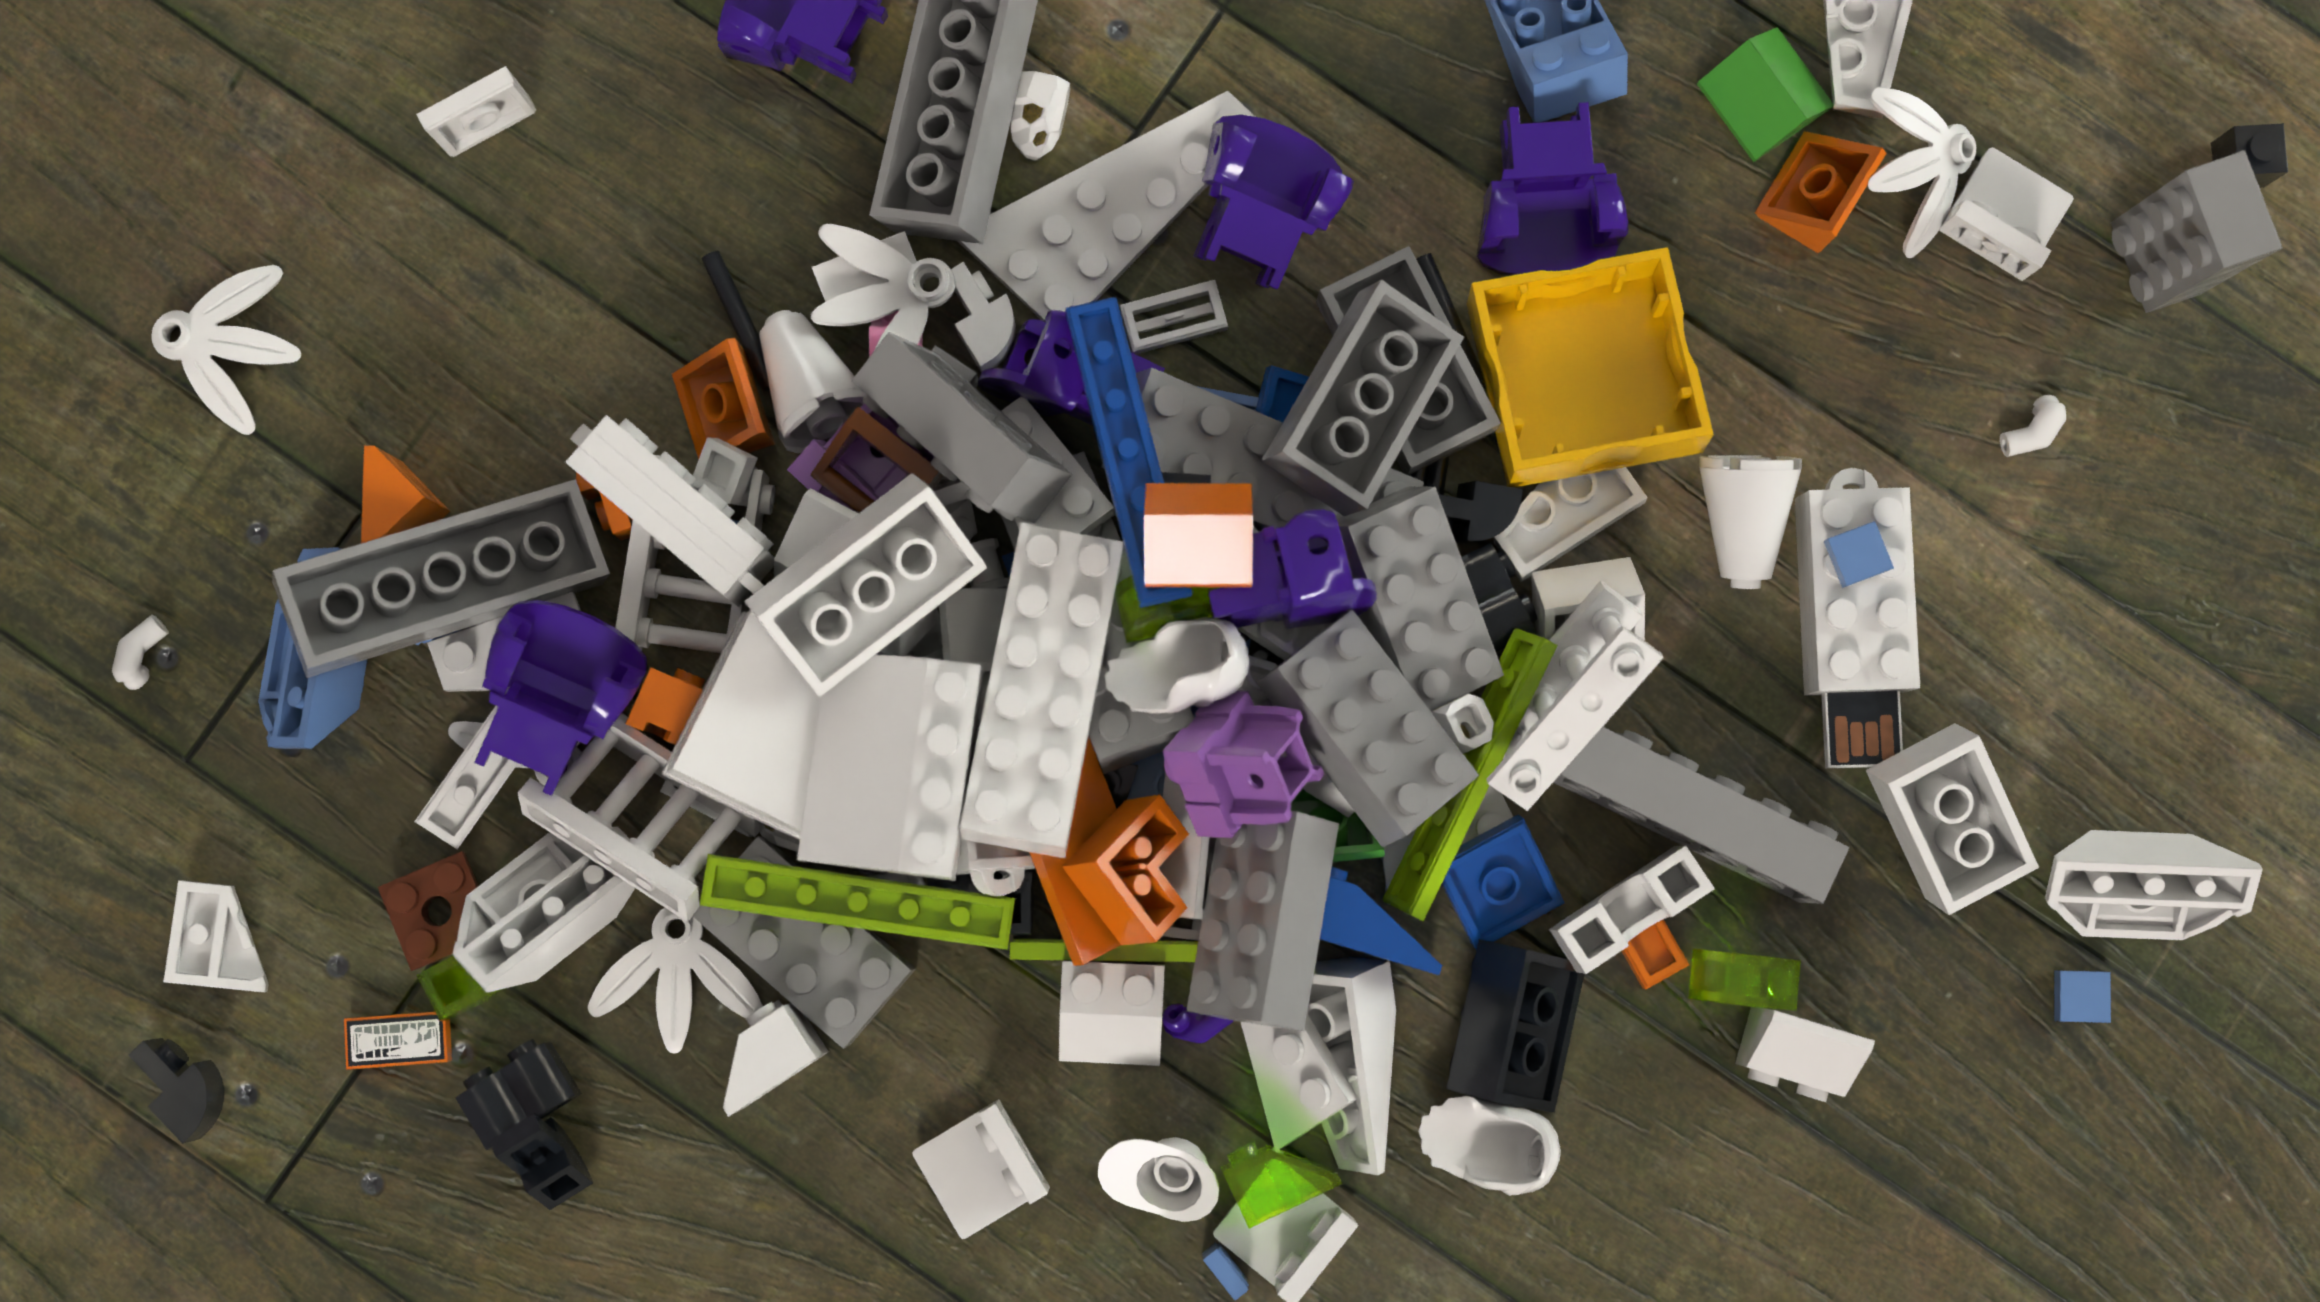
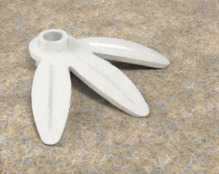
[1868,87,1976,258]
[811,224,955,351]
[152,265,301,435]
[588,908,763,1054]

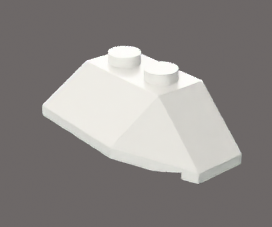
[453,826,635,993]
[2045,830,2263,940]

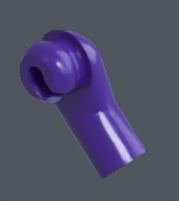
[1162,1003,1234,1044]

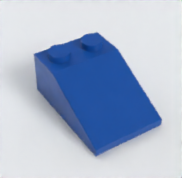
[1320,867,1442,975]

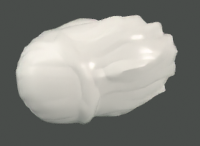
[1104,617,1250,713]
[1418,1095,1561,1196]

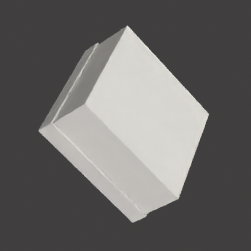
[661,610,821,841]

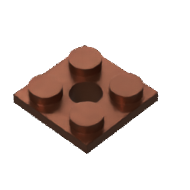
[377,851,478,971]

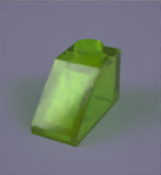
[1221,1142,1342,1228]

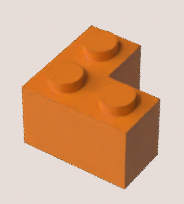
[1062,794,1189,945]

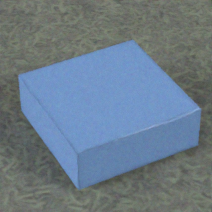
[1824,521,1894,588]
[2054,970,2111,1023]
[1202,1242,1249,1301]

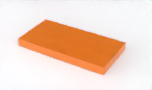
[1029,736,1121,966]

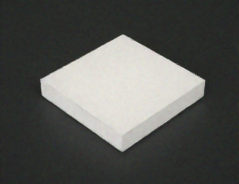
[416,66,537,157]

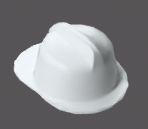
[1098,1137,1219,1222]

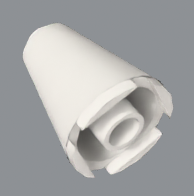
[759,310,866,453]
[1699,455,1802,589]

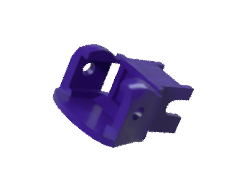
[717,0,888,84]
[1477,102,1628,276]
[1193,114,1354,290]
[978,310,1165,426]
[1206,509,1377,630]
[474,600,648,796]

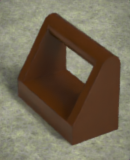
[810,406,943,513]

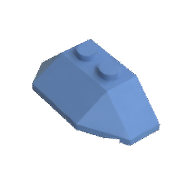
[258,547,367,749]

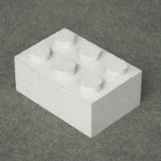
[1866,723,2039,915]

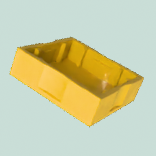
[1467,247,1714,488]

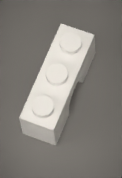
[1549,846,1715,974]

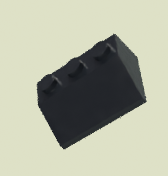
[1446,939,1584,1113]

